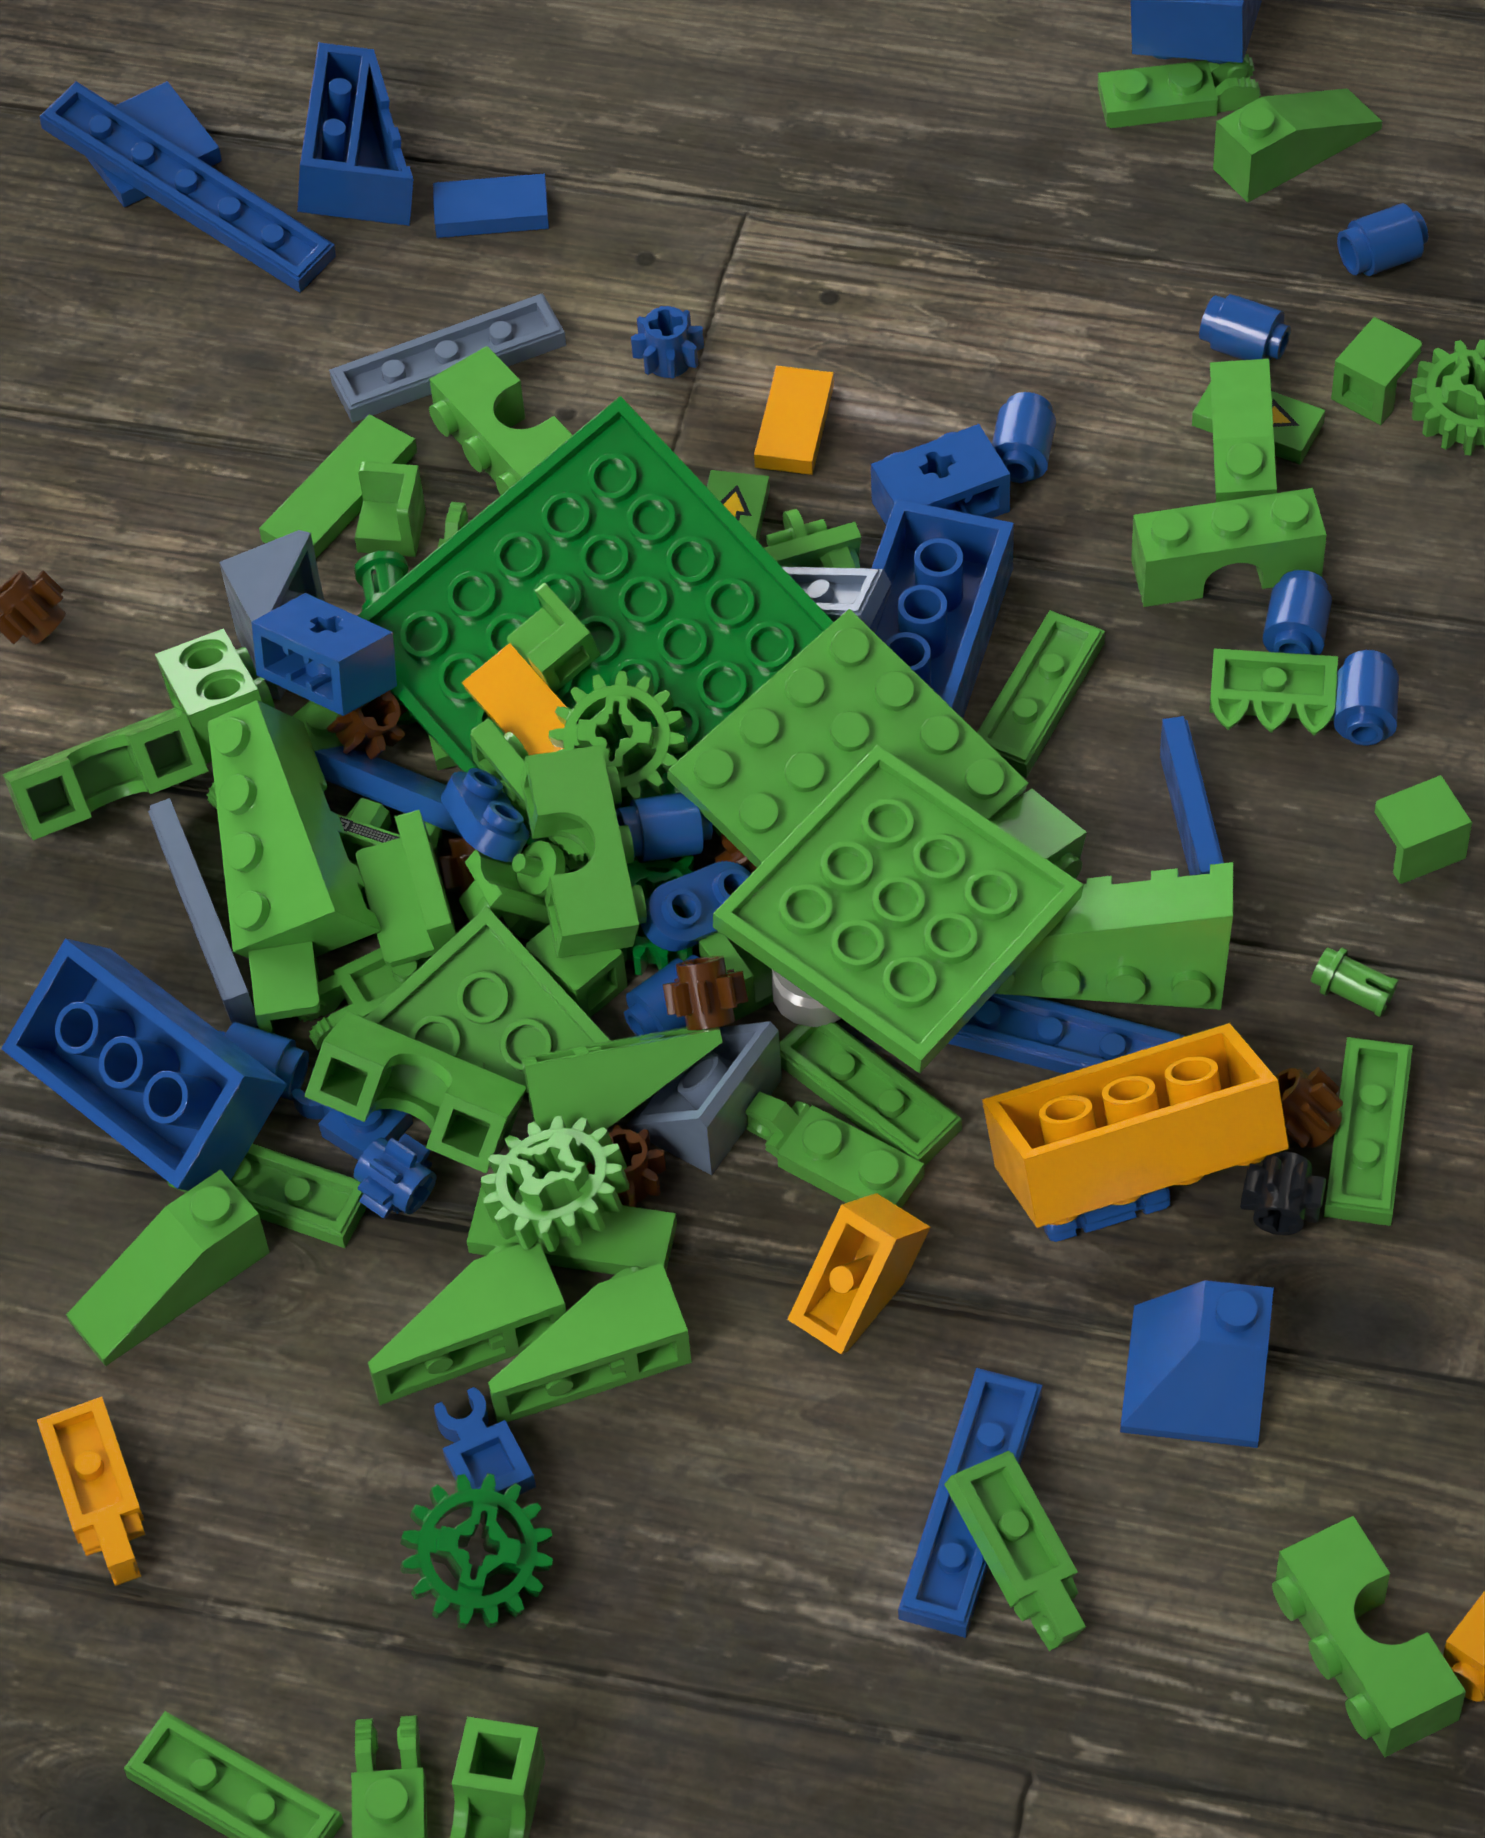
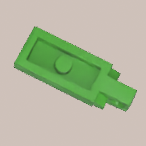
[745,1091,925,1208]
[944,1450,1086,1651]

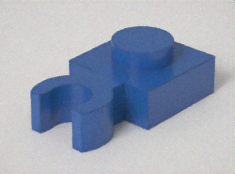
[291,1068,413,1160]
[434,1387,536,1510]

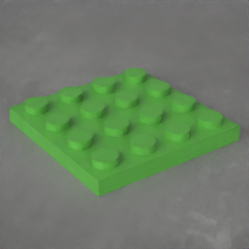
[667,609,1028,868]
[713,744,1083,1073]

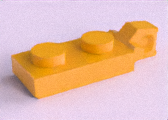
[37,1397,146,1586]

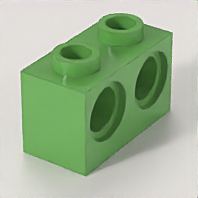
[155,628,275,764]

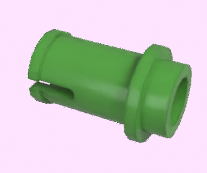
[1311,947,1399,1018]

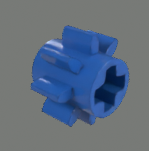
[631,306,704,379]
[354,1133,436,1219]

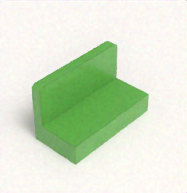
[355,810,457,967]

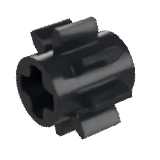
[1240,1151,1326,1235]

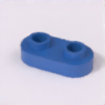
[441,768,530,862]
[641,861,751,951]

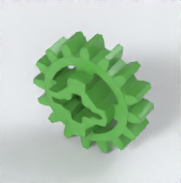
[1410,340,1485,456]
[548,671,689,811]
[481,1116,629,1252]

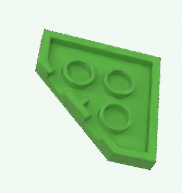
[364,906,611,1093]

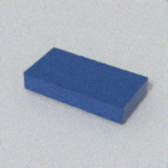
[433,173,549,238]

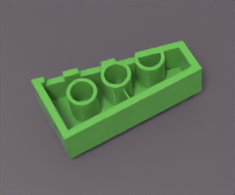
[207,700,382,958]
[994,862,1233,1010]

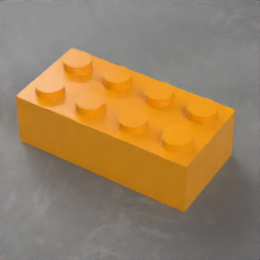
[982,1023,1289,1228]

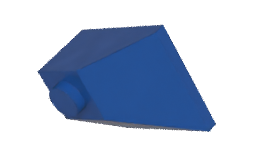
[1120,1280,1274,1448]

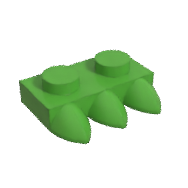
[1209,648,1338,736]

